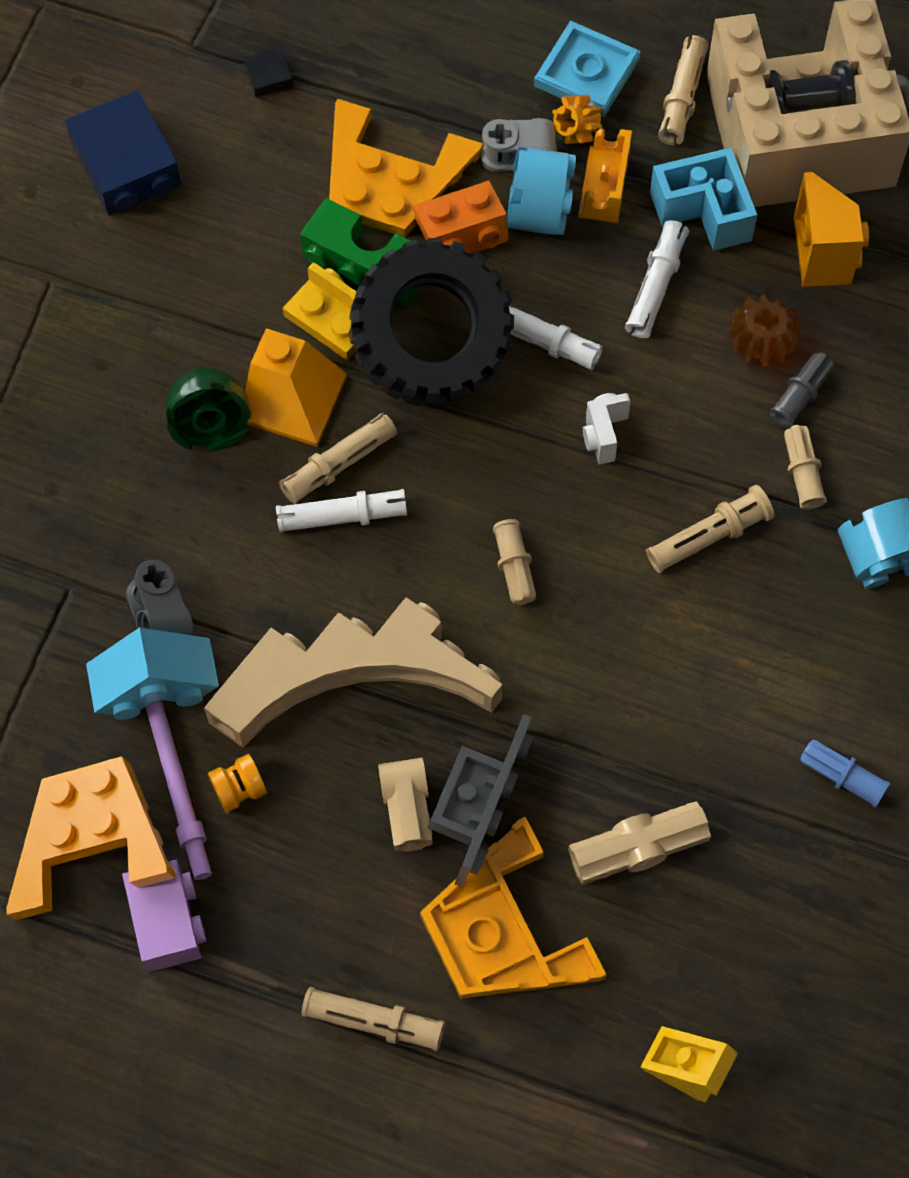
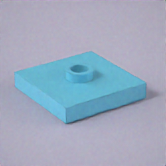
[534,21,641,117]

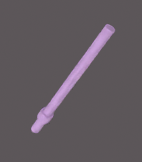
[127,635,212,880]

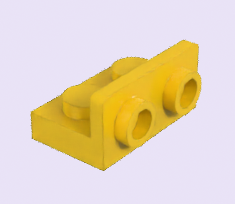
[283,262,356,360]

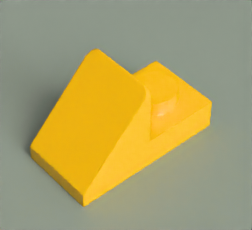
[641,1026,738,1102]

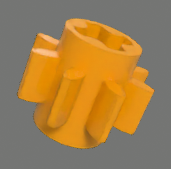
[552,94,602,144]

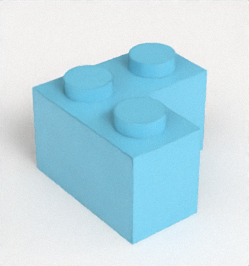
[650,147,757,251]
[86,627,219,720]

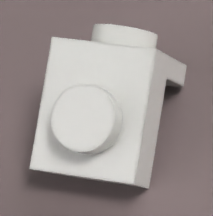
[583,393,631,465]

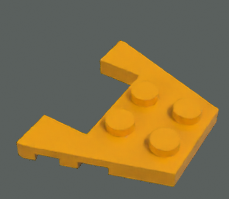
[329,99,483,238]
[7,756,175,920]
[420,817,606,999]

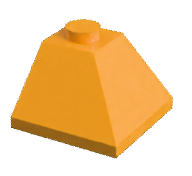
[244,328,347,447]

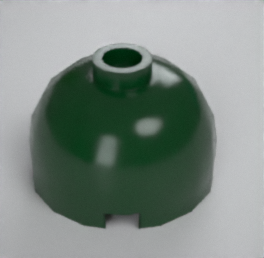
[165,367,251,452]

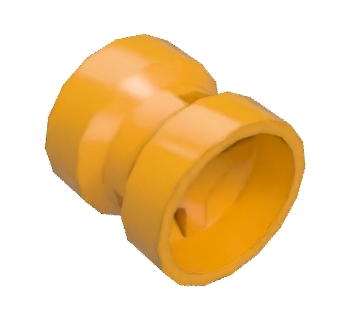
[208,754,267,813]

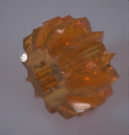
[728,293,801,367]

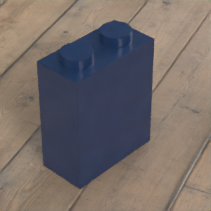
[64,90,182,215]

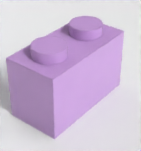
[122,860,207,972]

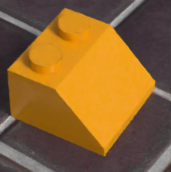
[793,172,869,287]

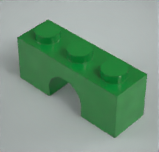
[300,198,423,309]

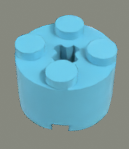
[507,147,576,235]
[838,498,909,589]

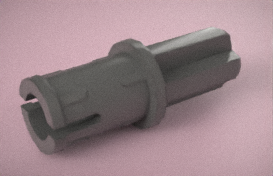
[770,352,834,428]

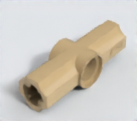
[568,801,711,885]

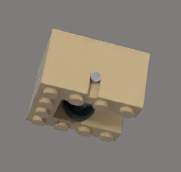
[706,0,909,207]

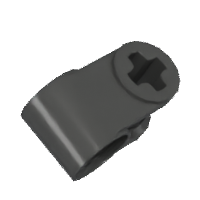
[126,560,193,635]

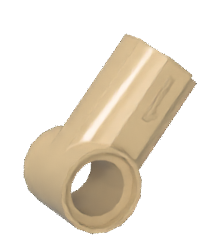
[378,757,433,852]

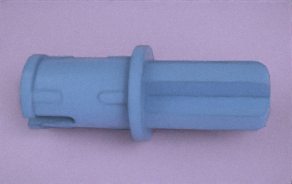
[800,740,890,808]

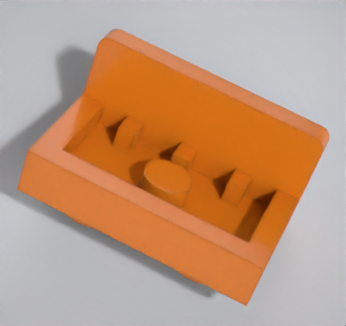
[413,181,509,254]

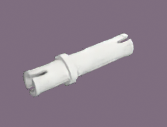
[625,220,689,338]
[509,306,603,370]
[276,489,407,533]

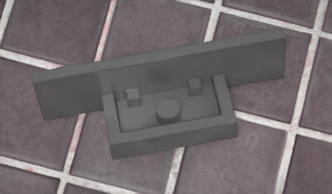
[428,714,533,888]

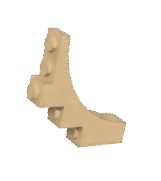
[204,597,502,748]

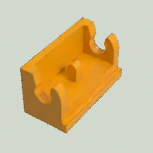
[578,129,632,223]

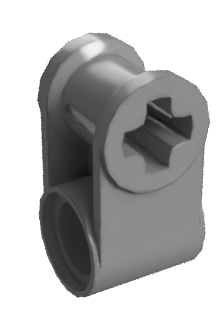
[480,118,558,173]

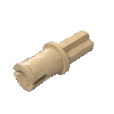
[784,425,827,510]
[493,519,536,605]

